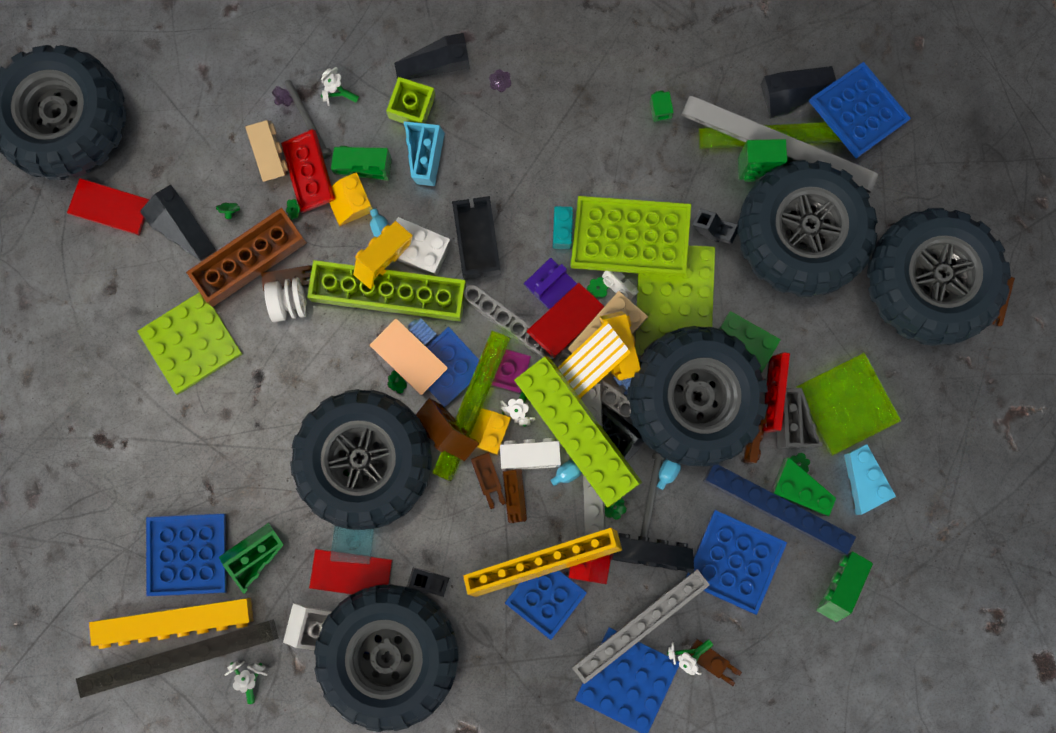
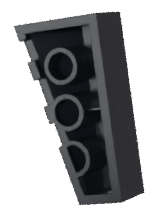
[610,533,694,574]

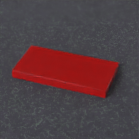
[281,129,335,213]
[67,178,150,236]
[527,283,605,358]
[762,352,790,433]
[309,549,393,594]

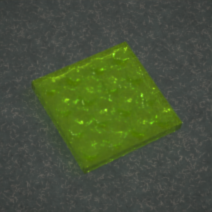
[795,353,901,456]

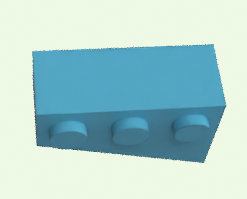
[404,121,445,186]
[844,444,896,515]

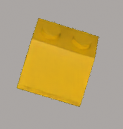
[329,172,373,226]
[466,407,511,456]

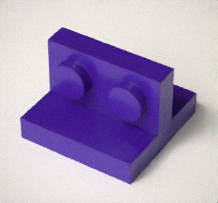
[524,257,577,310]

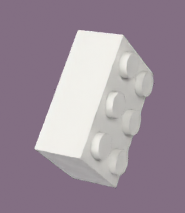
[396,217,452,276]
[500,438,561,471]

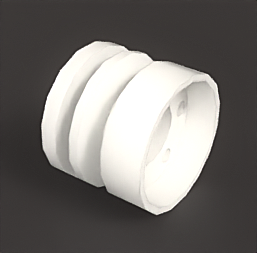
[264,277,307,322]

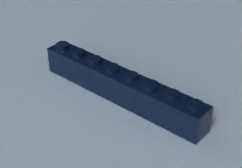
[703,464,856,554]

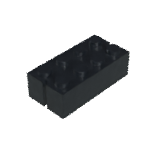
[452,196,501,280]

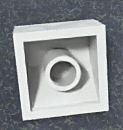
[283,603,332,650]

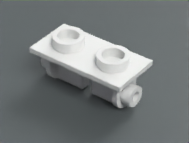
[602,271,639,301]

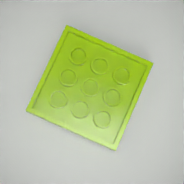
[137,292,243,395]

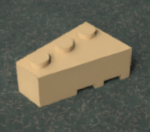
[245,120,288,182]

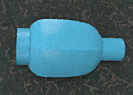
[370,209,389,237]
[656,459,681,490]
[550,460,582,486]

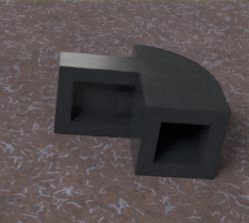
[692,208,738,244]
[407,567,450,597]

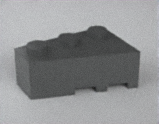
[777,388,823,449]

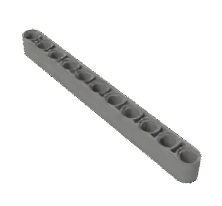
[682,96,878,193]
[464,285,630,419]

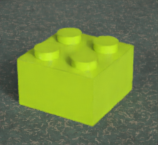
[386,77,436,124]

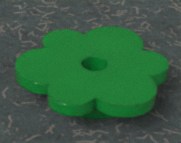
[286,199,300,220]
[587,277,609,298]
[790,453,810,473]

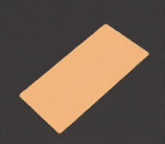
[370,319,447,395]

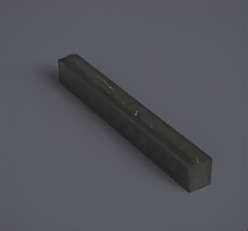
[76,619,279,698]

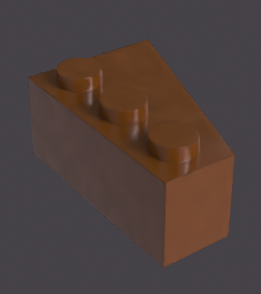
[416,398,479,461]

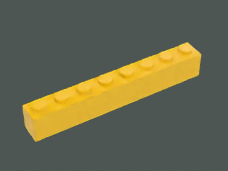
[463,528,622,597]
[89,598,254,649]

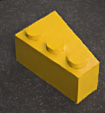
[353,221,413,290]
[599,311,640,381]

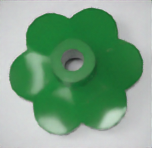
[216,203,240,219]
[387,370,407,394]
[605,498,627,520]

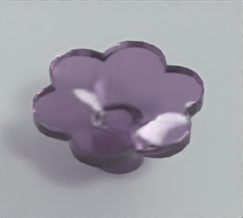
[489,69,512,92]
[272,86,293,107]

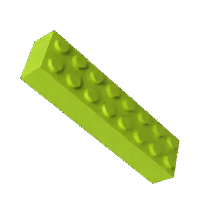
[307,260,466,322]
[514,356,643,508]

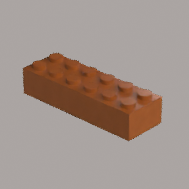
[186,207,307,307]

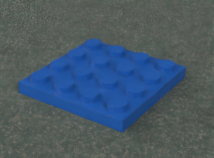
[809,62,911,159]
[685,510,787,615]
[146,514,227,596]
[575,627,679,733]

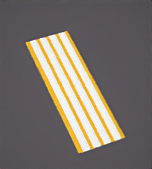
[558,321,631,398]

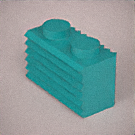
[553,206,573,249]

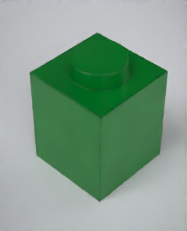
[650,91,674,122]

